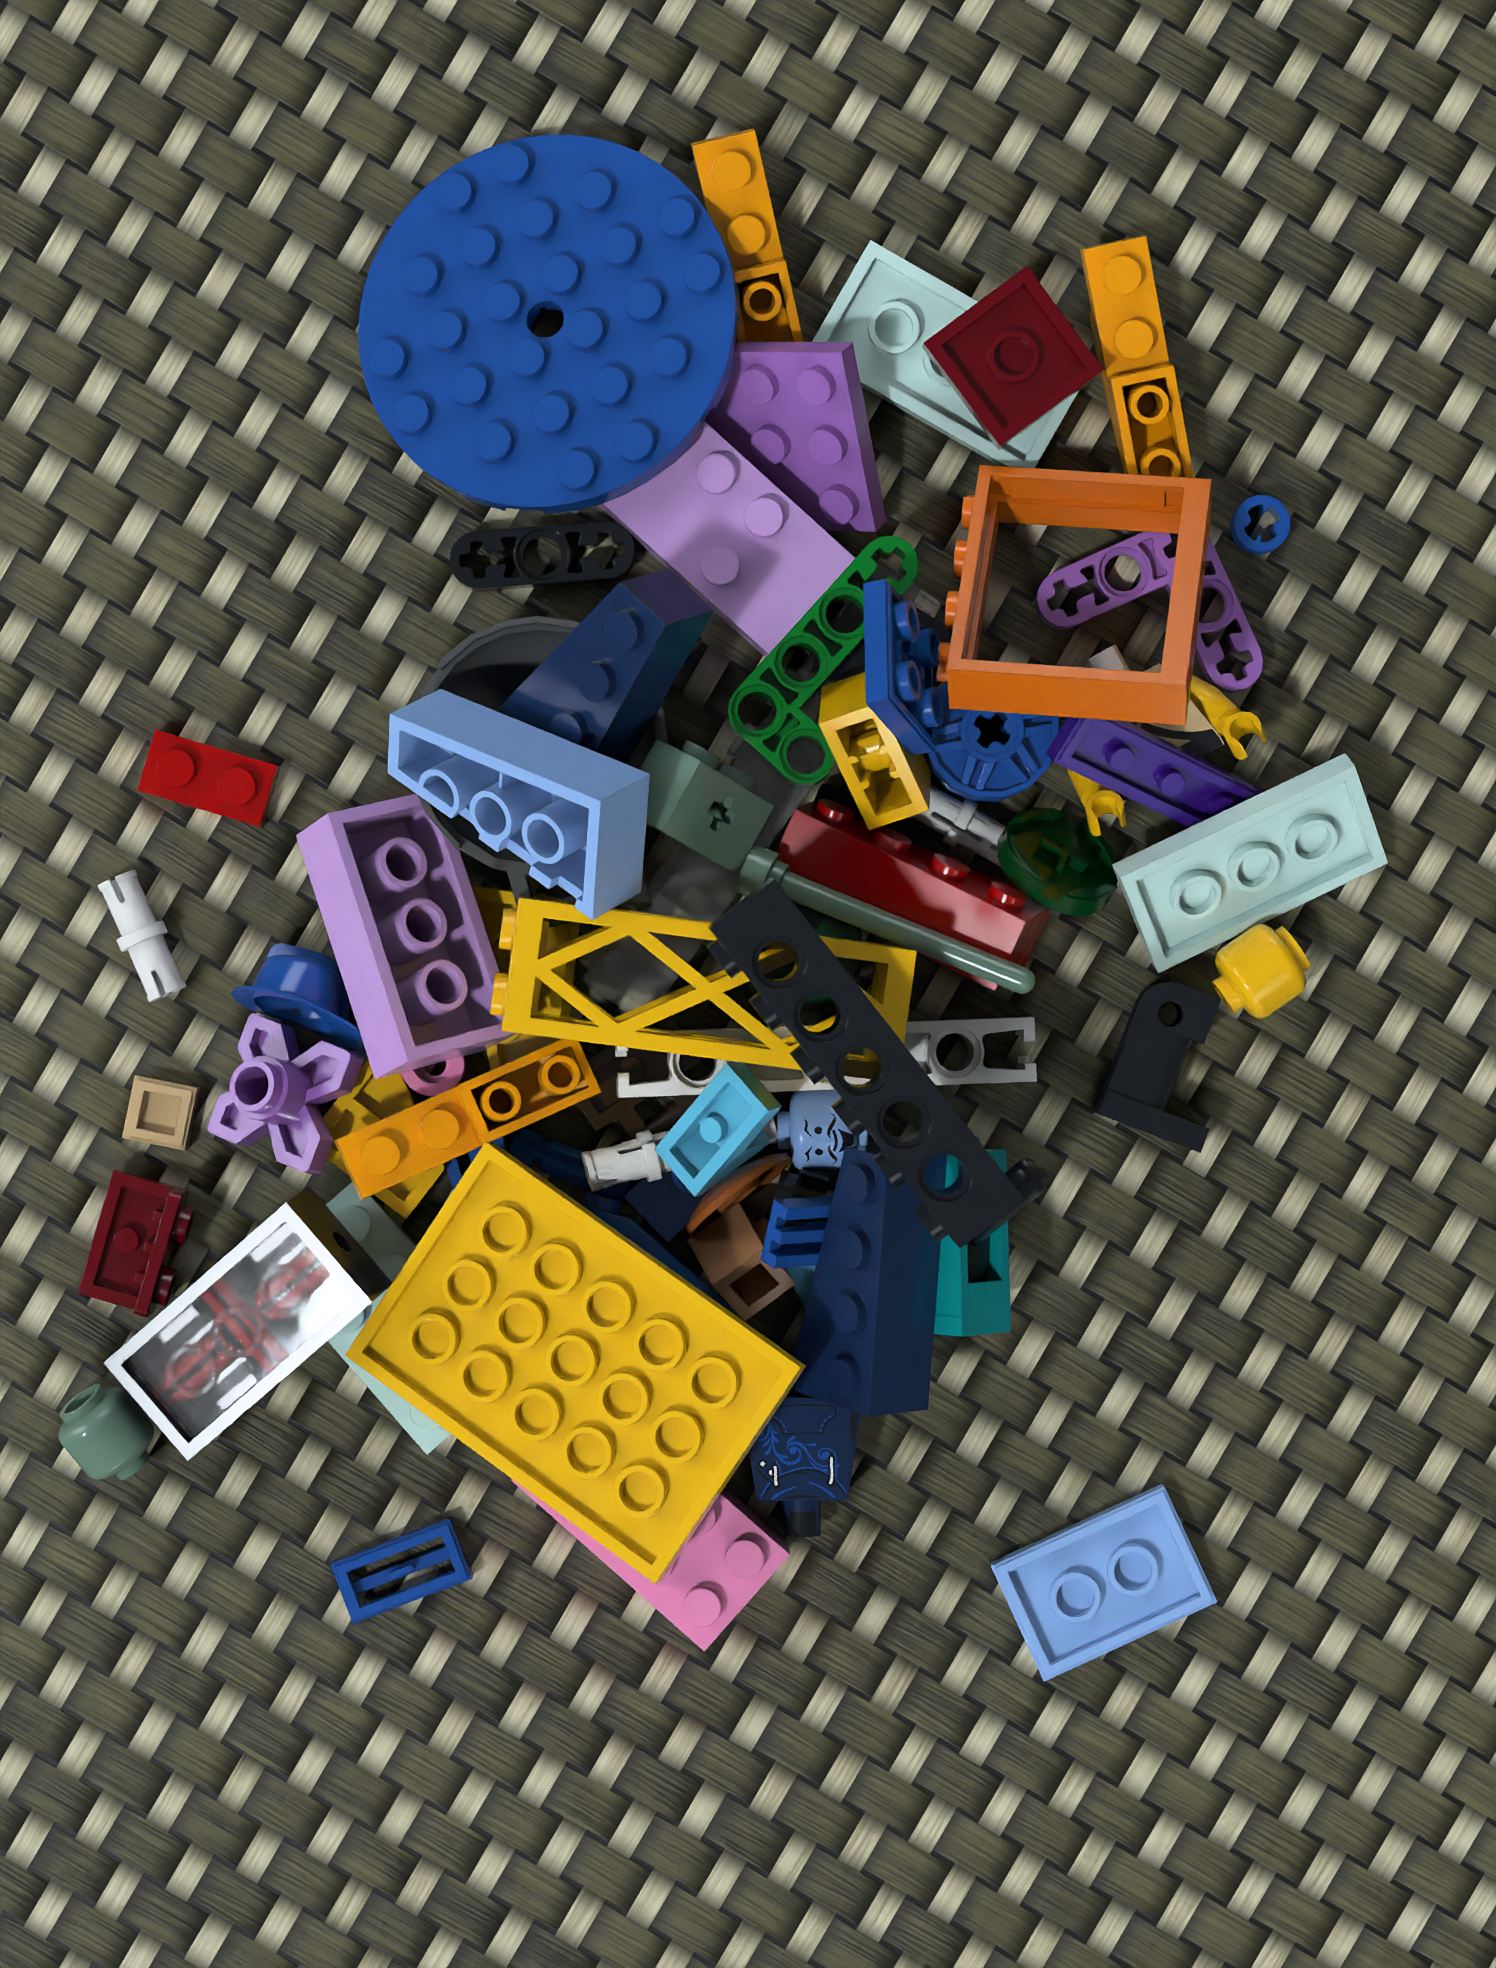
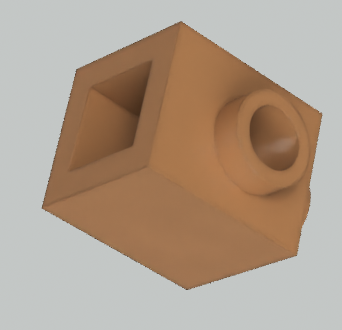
[687,1203,796,1322]

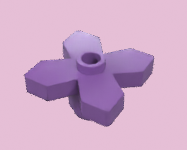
[207,1013,363,1175]

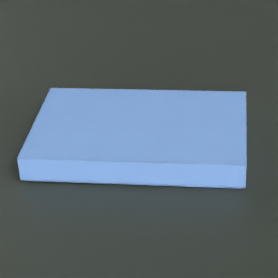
[990,1484,1217,1682]

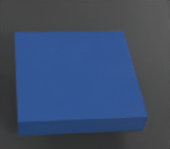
[863,579,943,755]

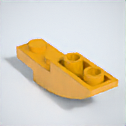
[691,128,804,342]
[1080,235,1194,478]
[334,1039,601,1200]

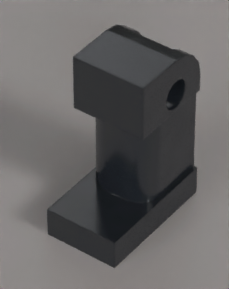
[1093,982,1221,1153]

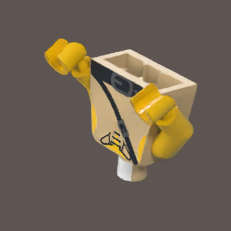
[1067,644,1267,836]

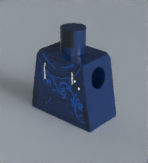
[749,1391,862,1537]

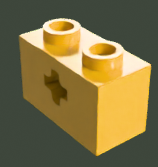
[818,672,931,830]

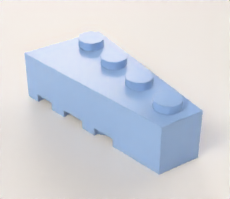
[388,689,650,921]

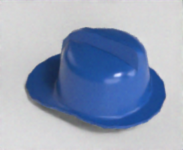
[231,943,366,1053]

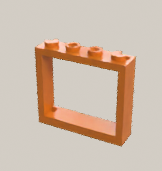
[936,465,1212,726]

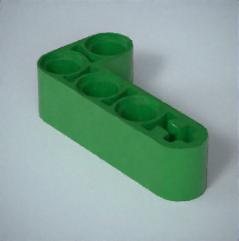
[728,535,919,787]

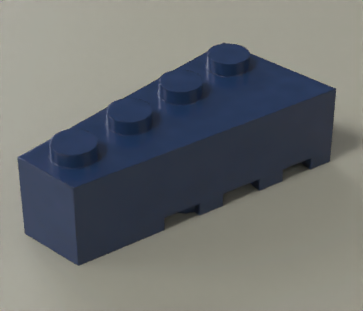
[496,568,714,764]
[790,1144,947,1417]

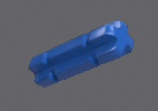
[508,1128,630,1199]

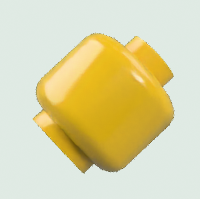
[1211,924,1311,1019]

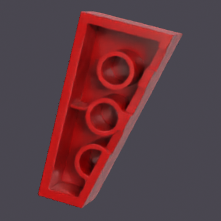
[776,798,1051,991]

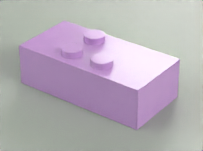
[597,421,855,657]
[296,794,517,1080]

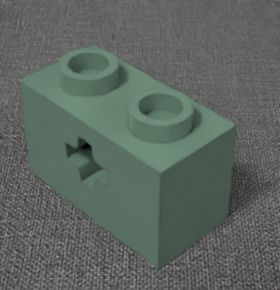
[640,739,774,875]

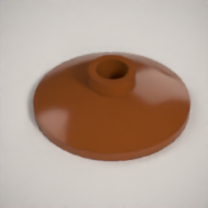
[685,1152,792,1238]

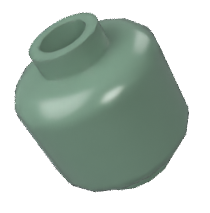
[58,1384,154,1480]

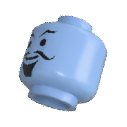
[777,1089,868,1171]

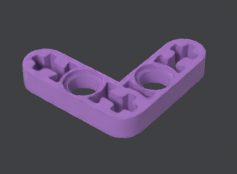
[1035,532,1263,693]

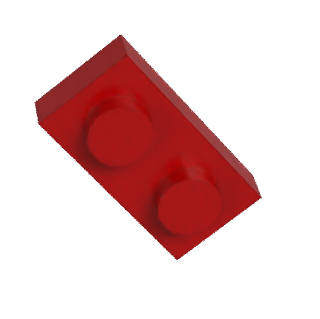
[137,729,280,827]

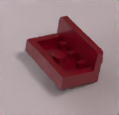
[77,1169,195,1317]

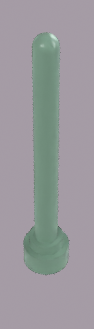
[737,845,1035,994]

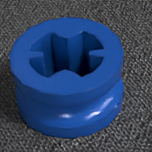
[1230,495,1290,555]

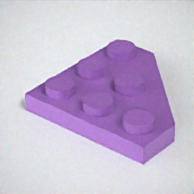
[704,342,887,532]

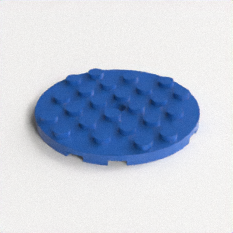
[358,134,740,514]

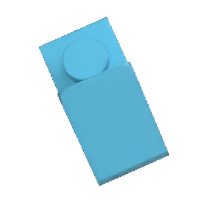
[654,1061,782,1197]

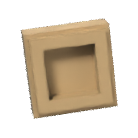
[122,1075,200,1151]

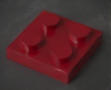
[922,266,1104,450]

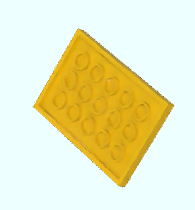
[345,1142,806,1584]

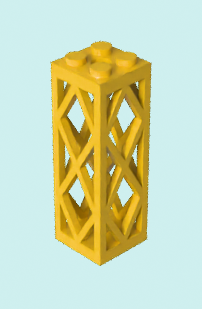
[490,896,917,1079]

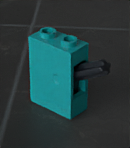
[899,1136,1048,1337]

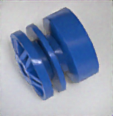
[923,682,1059,802]

